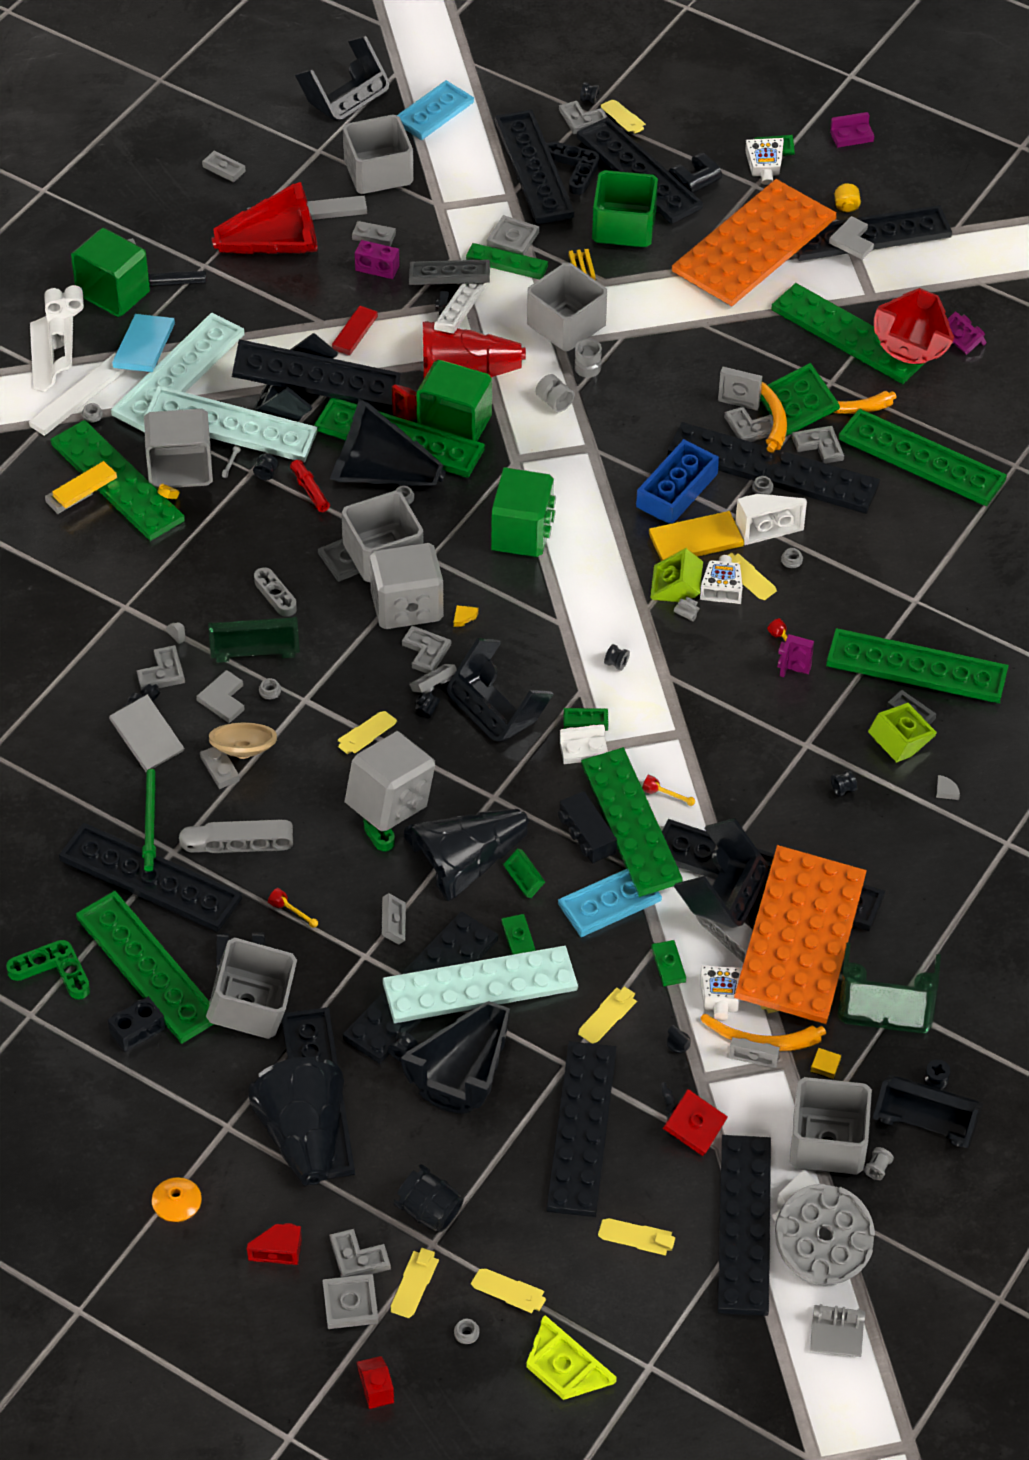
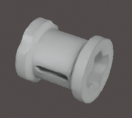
[863,1147,894,1180]

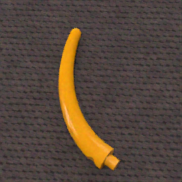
[761,382,787,453]
[833,391,896,414]
[701,1014,826,1051]

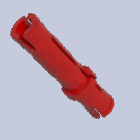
[290,459,330,512]

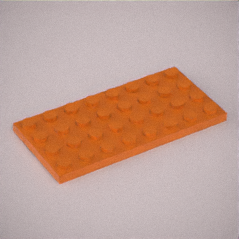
[672,179,836,306]
[734,845,867,1024]

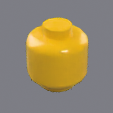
[834,183,861,212]

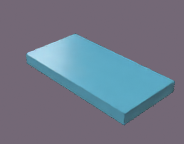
[397,80,474,140]
[112,314,175,372]
[558,869,662,937]

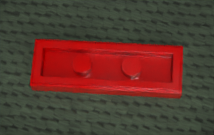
[332,306,378,356]

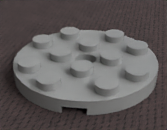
[775,1184,875,1285]

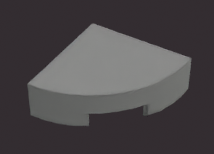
[166,622,186,644]
[936,775,960,800]

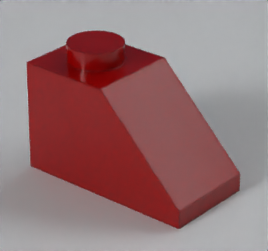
[392,384,417,422]
[247,1223,302,1265]
[357,1356,394,1409]

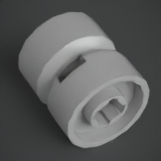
[574,338,602,378]
[535,374,575,412]

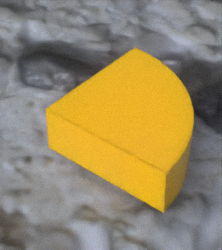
[157,483,180,499]
[453,605,478,627]

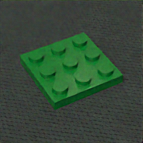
[760,363,840,436]

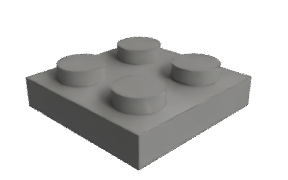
[487,215,539,255]
[718,367,763,411]
[323,1274,379,1329]

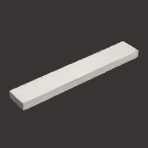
[434,283,487,334]
[29,353,127,436]

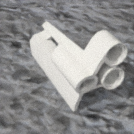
[30,285,84,392]

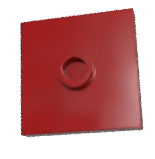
[663,1089,728,1156]

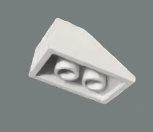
[735,494,807,545]

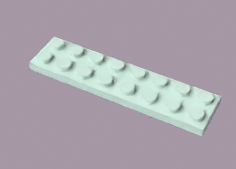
[111,313,245,432]
[145,386,317,463]
[383,946,578,1023]

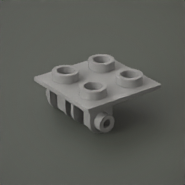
[810,1304,865,1357]

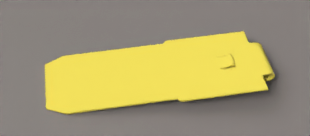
[601,100,646,134]
[728,553,777,600]
[338,711,397,754]
[578,986,637,1044]
[598,1218,675,1255]
[391,1248,439,1318]
[471,1269,546,1313]

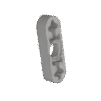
[254,568,297,617]

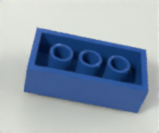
[636,439,719,524]

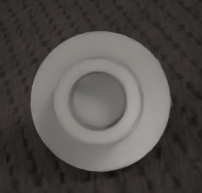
[674,596,700,622]

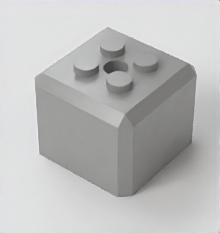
[343,115,413,194]
[527,263,607,352]
[144,409,213,489]
[342,491,423,582]
[369,543,444,629]
[345,731,435,831]
[206,938,297,1039]
[790,1077,872,1175]

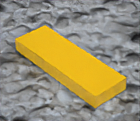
[52,461,117,509]

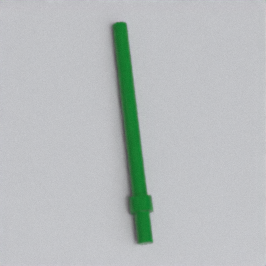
[142,769,156,872]

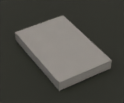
[109,694,184,772]

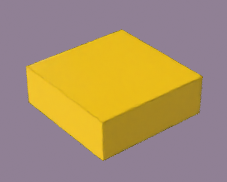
[811,1048,841,1079]

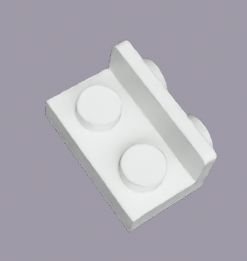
[560,725,608,764]

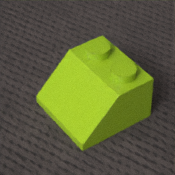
[650,548,703,602]
[868,703,937,762]

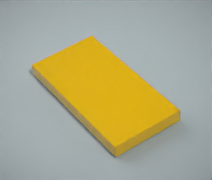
[649,511,744,561]

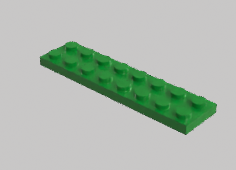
[771,283,925,384]
[315,398,485,478]
[838,409,1007,507]
[50,420,185,541]
[826,628,1009,704]
[581,747,683,897]
[76,891,214,1044]

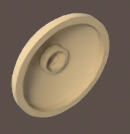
[209,723,277,759]

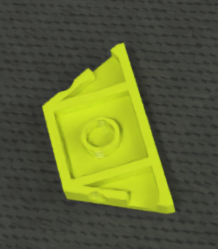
[526,1315,617,1400]

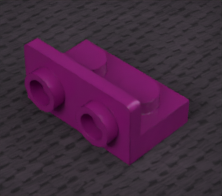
[830,112,874,148]
[948,311,987,355]
[777,634,814,677]

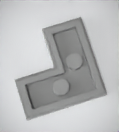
[559,101,607,134]
[829,216,874,260]
[724,407,773,442]
[792,426,844,463]
[402,626,451,674]
[137,645,185,690]
[196,670,245,723]
[330,1229,391,1277]

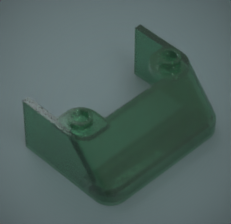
[208,617,300,662]
[838,943,941,1033]

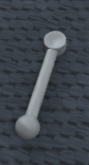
[222,445,241,478]

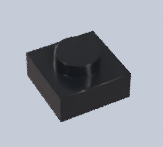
[435,291,449,316]

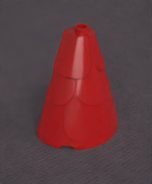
[212,182,318,254]
[874,288,954,364]
[423,321,526,378]

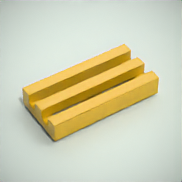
[569,249,596,280]

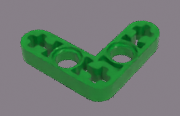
[6,940,90,1000]

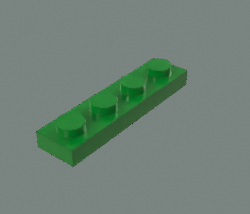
[466,243,548,280]

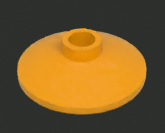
[152,1177,202,1222]

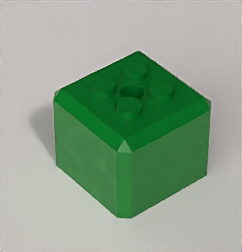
[592,170,658,247]
[71,228,150,317]
[417,360,492,441]
[491,467,556,557]

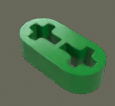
[363,818,395,852]

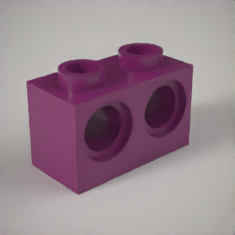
[355,240,400,279]

